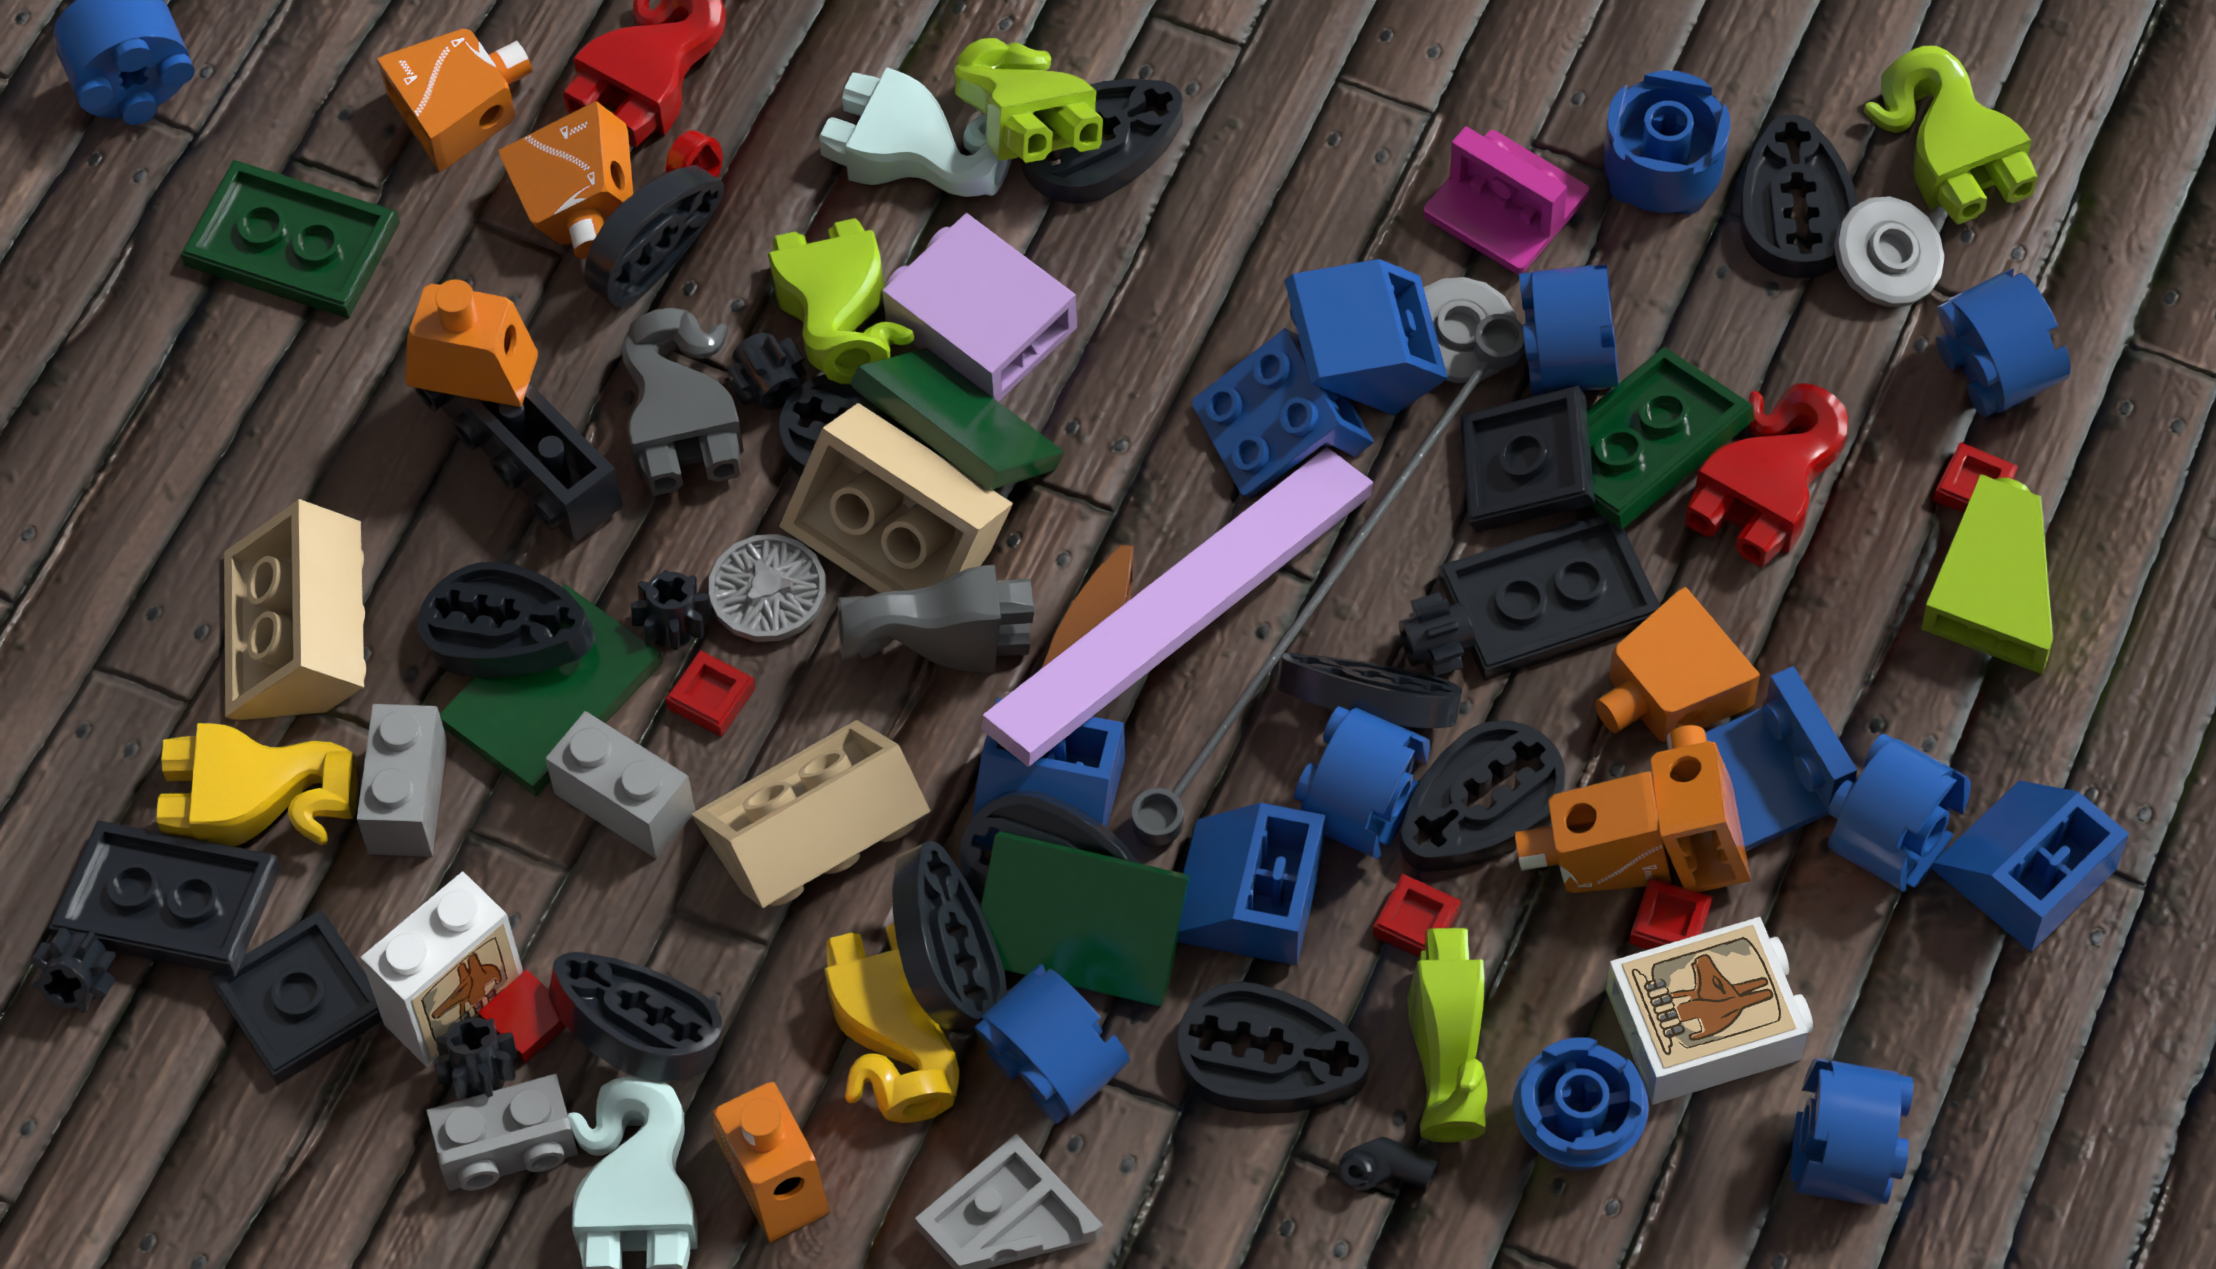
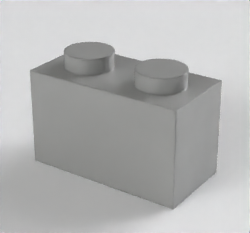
[357,704,448,857]
[545,711,696,859]

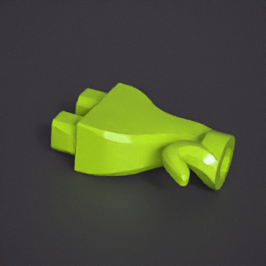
[954,38,1103,163]
[1864,46,2038,225]
[768,218,914,384]
[1407,928,1487,1142]

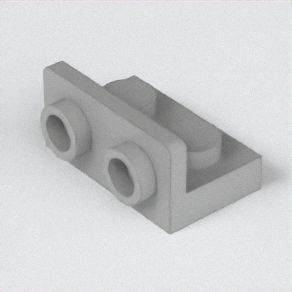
[427,1074,578,1191]

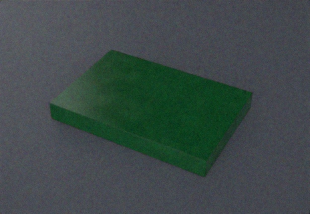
[181,159,400,319]
[1587,347,1755,530]
[850,348,1065,490]
[440,584,662,797]
[981,831,1191,1007]

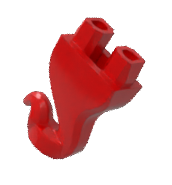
[563,0,726,148]
[1685,383,1848,567]

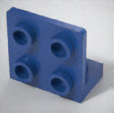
[1192,328,1374,498]
[1705,666,1857,851]

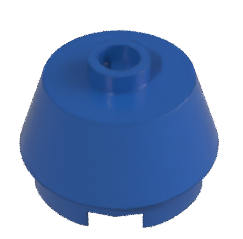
[1513,1038,1649,1171]

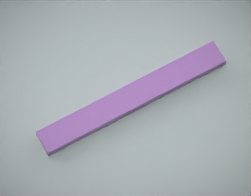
[981,447,1374,767]

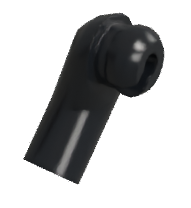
[1338,1137,1440,1191]

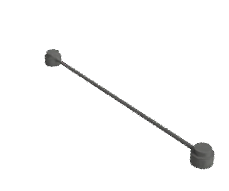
[1132,314,1524,846]

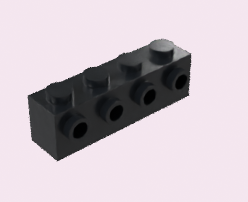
[414,383,623,543]

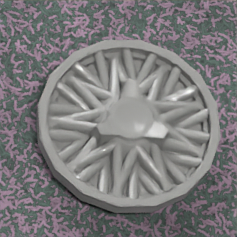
[1834,196,1945,307]
[1423,277,1516,383]
[709,534,826,642]

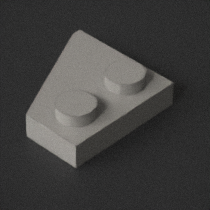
[915,1134,1103,1269]

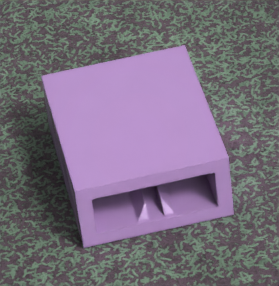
[883,213,1077,402]

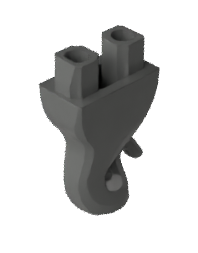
[621,308,744,496]
[838,565,1034,673]

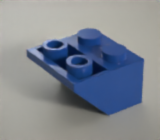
[1284,259,1448,415]
[972,698,1125,851]
[1931,780,2129,952]
[1177,803,1325,966]

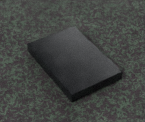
[1438,514,1660,681]
[49,820,282,976]

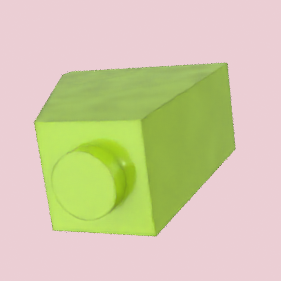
[1921,475,2053,674]

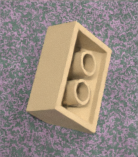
[779,403,1013,593]
[224,499,366,720]
[691,720,930,908]

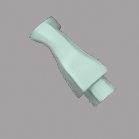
[819,67,1012,197]
[567,1076,698,1269]

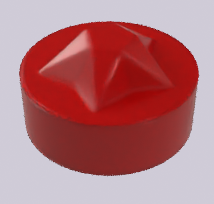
[665,130,723,178]

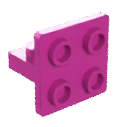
[1423,126,1589,275]

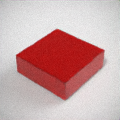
[1933,442,2018,513]
[666,650,756,737]
[1373,874,1462,957]
[1629,878,1713,950]
[478,969,567,1063]

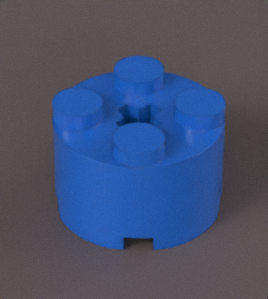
[53,0,195,125]
[1603,70,1730,214]
[1519,265,1619,395]
[1935,269,2071,417]
[1294,706,1430,859]
[1828,734,1971,891]
[974,964,1130,1124]
[1790,1058,1914,1206]

